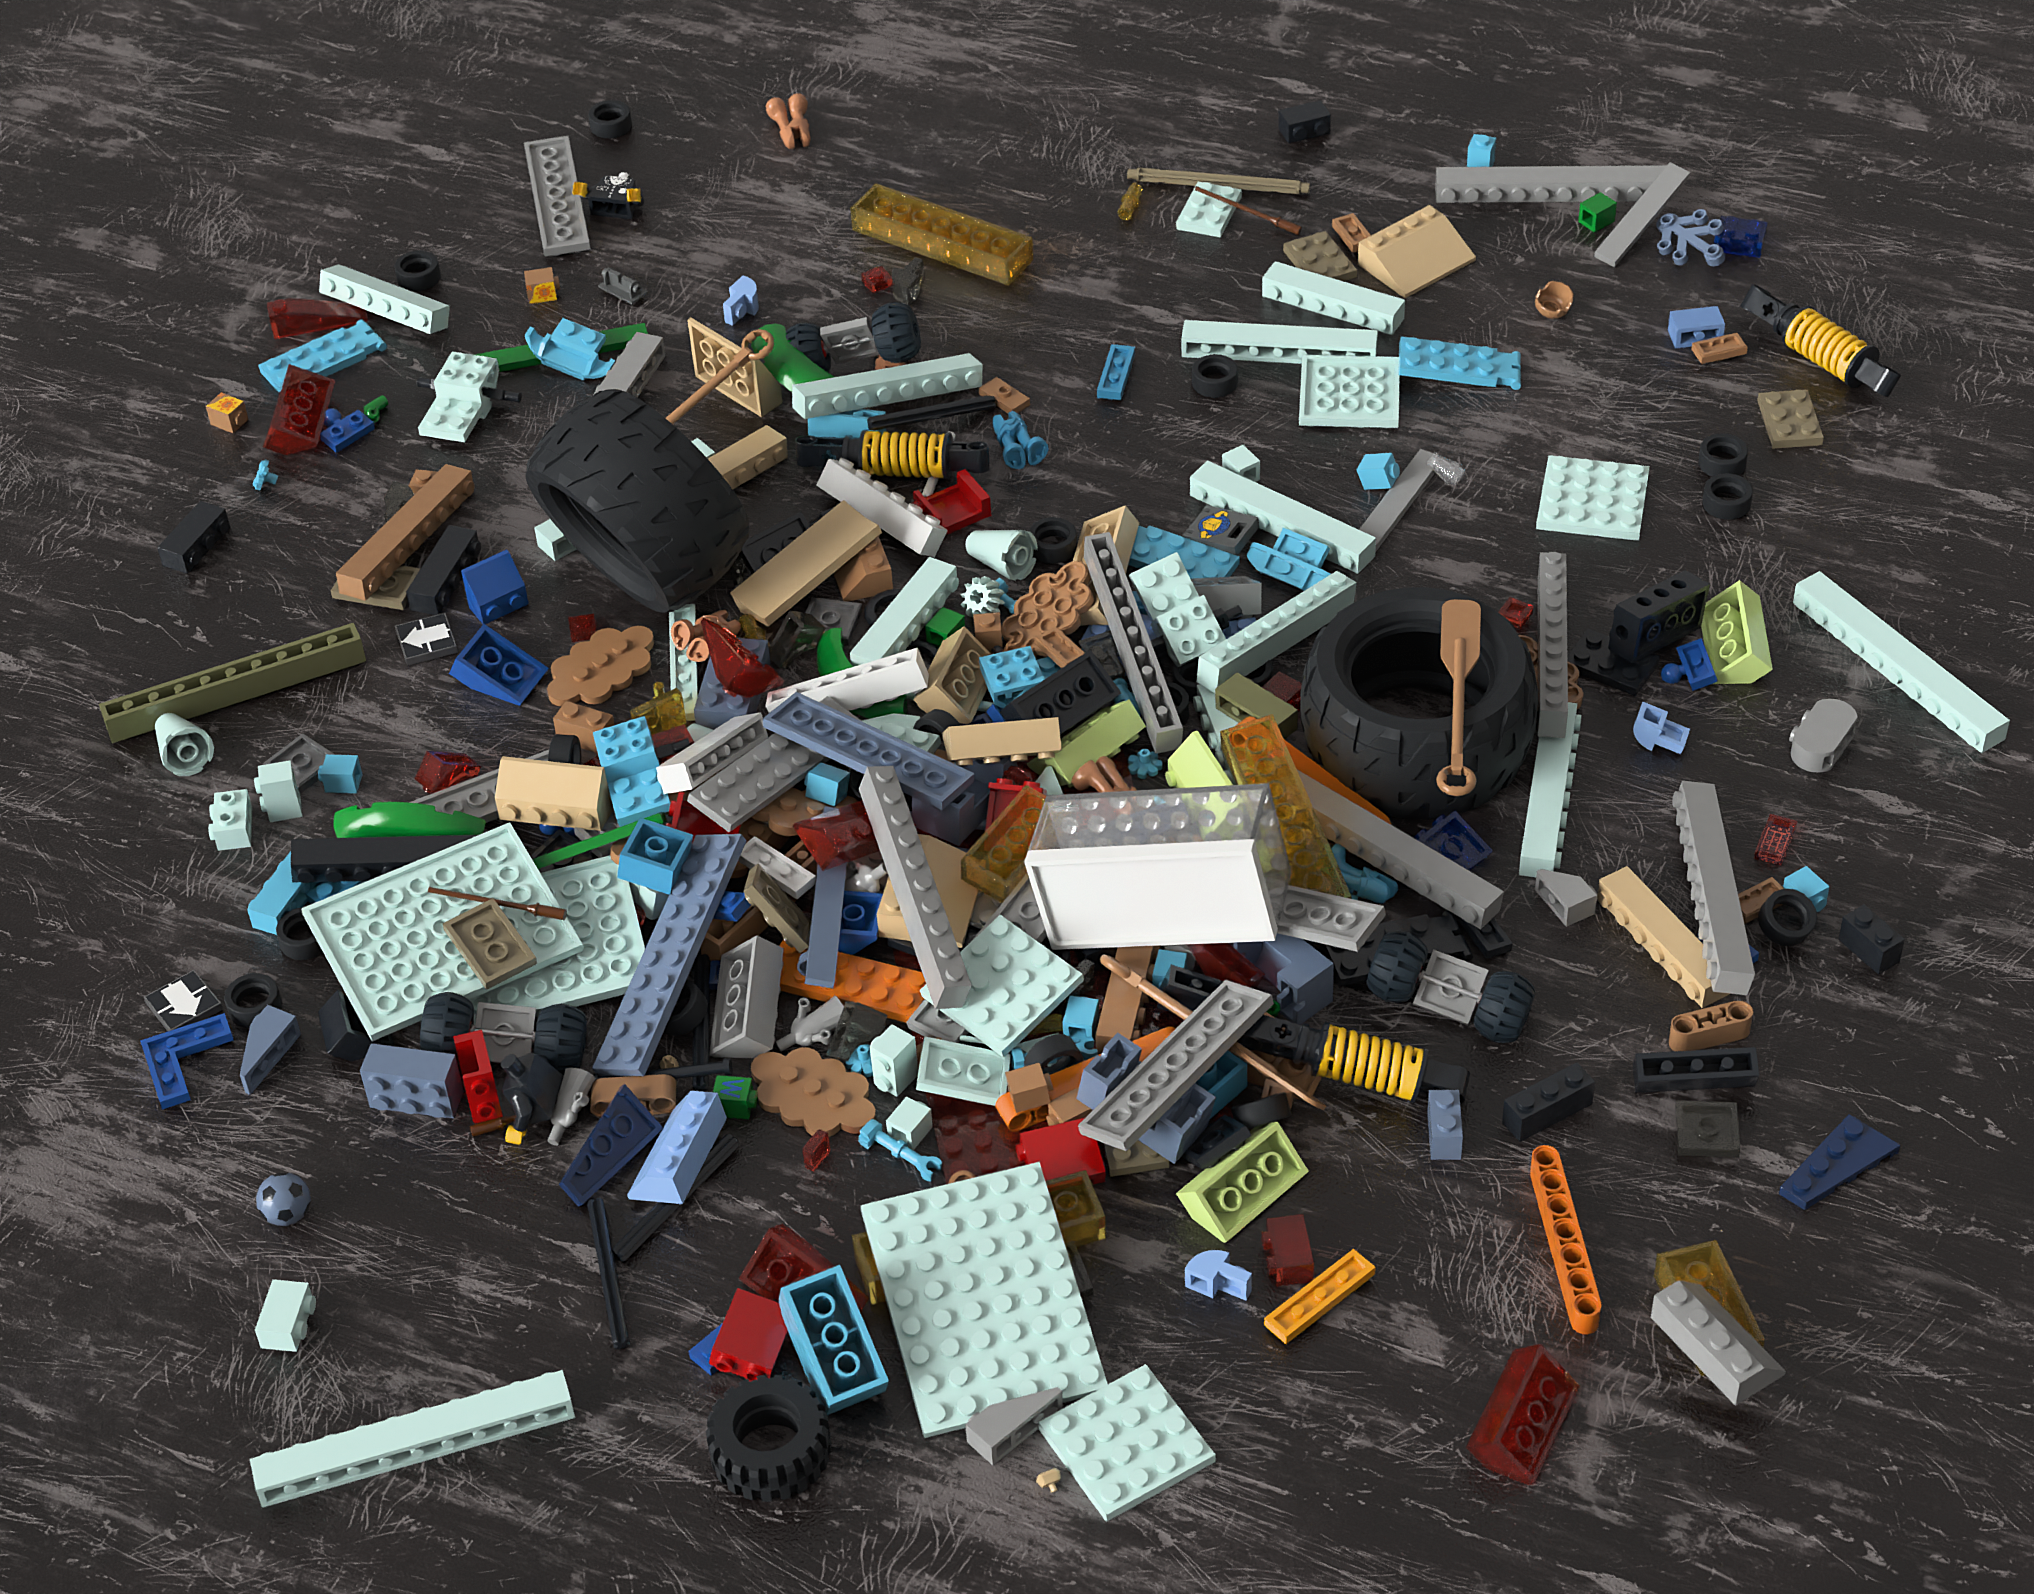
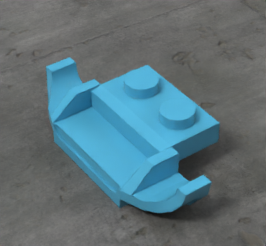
[525,318,615,381]
[1246,528,1331,591]

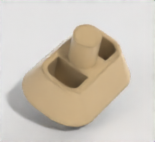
[660,1055,679,1069]
[1036,1468,1060,1493]

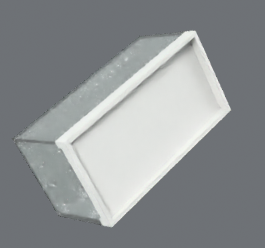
[1024,783,1292,950]

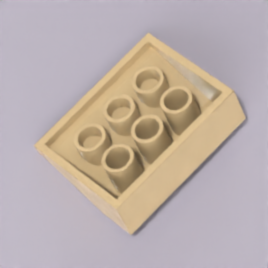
[1358,205,1476,298]
[688,318,782,417]
[877,834,987,948]

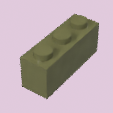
[1215,672,1298,739]

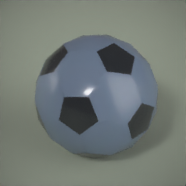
[256,1172,311,1226]

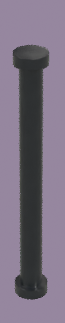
[592,1058,733,1080]

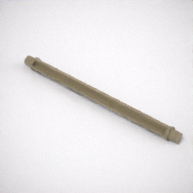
[1127,168,1310,194]

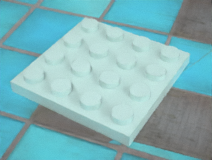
[1299,355,1400,428]
[1536,455,1650,541]
[920,915,1084,1058]
[1038,1364,1215,1522]

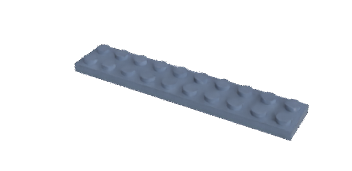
[592,834,746,1076]

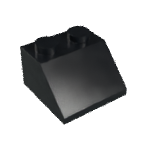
[318,990,395,1061]

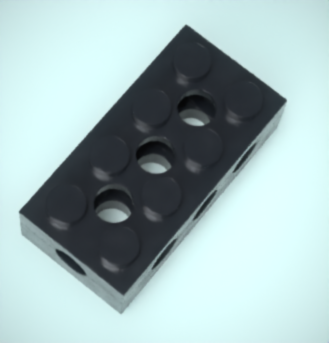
[1608,570,1710,663]
[1000,649,1121,756]

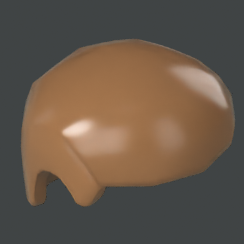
[1535,281,1574,319]

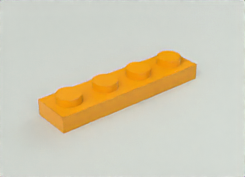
[1264,1249,1375,1344]

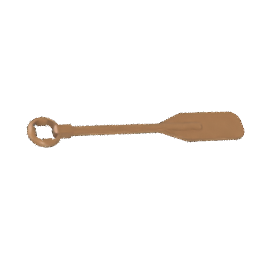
[666,329,774,424]
[1436,599,1481,796]
[1100,954,1327,1110]

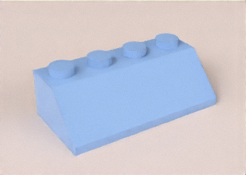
[627,1091,727,1204]

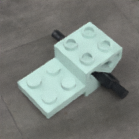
[417,352,522,442]
[1129,552,1243,667]

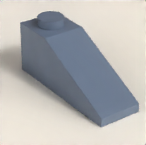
[240,1005,301,1095]

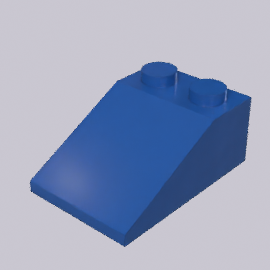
[449,624,549,706]

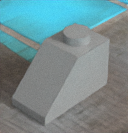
[1535,869,1598,927]

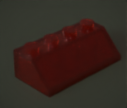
[263,364,335,455]
[793,800,916,871]
[1466,1344,1580,1485]

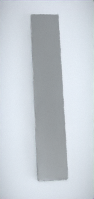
[1594,163,1690,267]
[1359,449,1443,552]

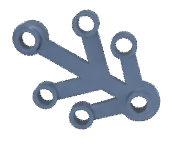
[1656,209,1725,266]

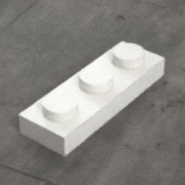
[738,836,816,899]

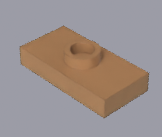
[1691,333,1747,364]
[979,377,1030,413]
[1035,627,1085,668]
[1738,877,1784,924]

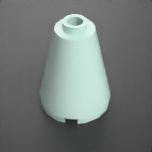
[966,530,1038,581]
[155,713,214,776]

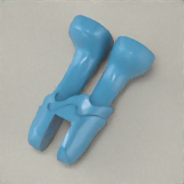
[993,411,1049,469]
[1314,843,1398,904]

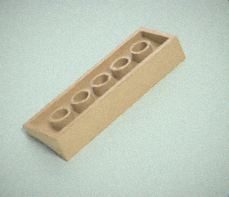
[730,500,882,626]
[1073,505,1139,626]

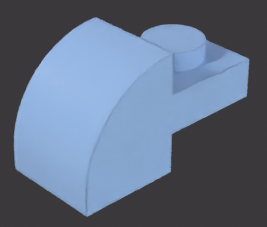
[723,276,759,325]
[1633,702,1690,754]
[1185,1250,1252,1300]

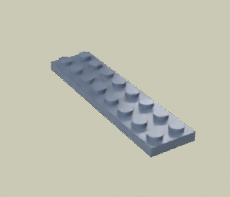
[763,692,975,810]

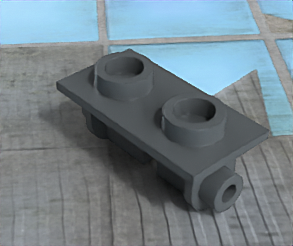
[598,267,648,304]

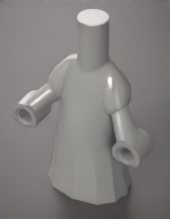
[844,858,888,893]
[775,995,851,1052]
[547,1068,596,1145]

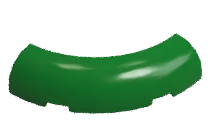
[751,324,835,392]
[817,627,908,719]
[334,802,486,838]

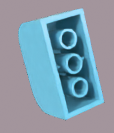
[779,1265,889,1415]

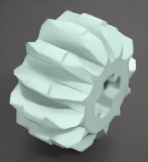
[960,576,1005,617]

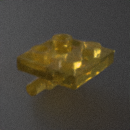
[630,682,687,748]

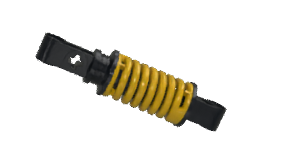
[1740,284,1902,397]
[795,430,990,480]
[1236,1014,1470,1104]

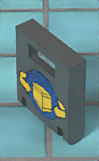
[1182,505,1259,556]

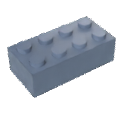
[694,636,770,730]

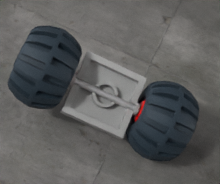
[785,302,921,373]
[1367,931,1535,1043]
[420,992,587,1075]

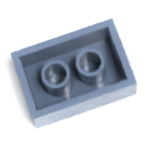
[360,1044,464,1119]

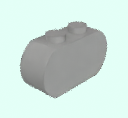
[1789,699,1858,773]

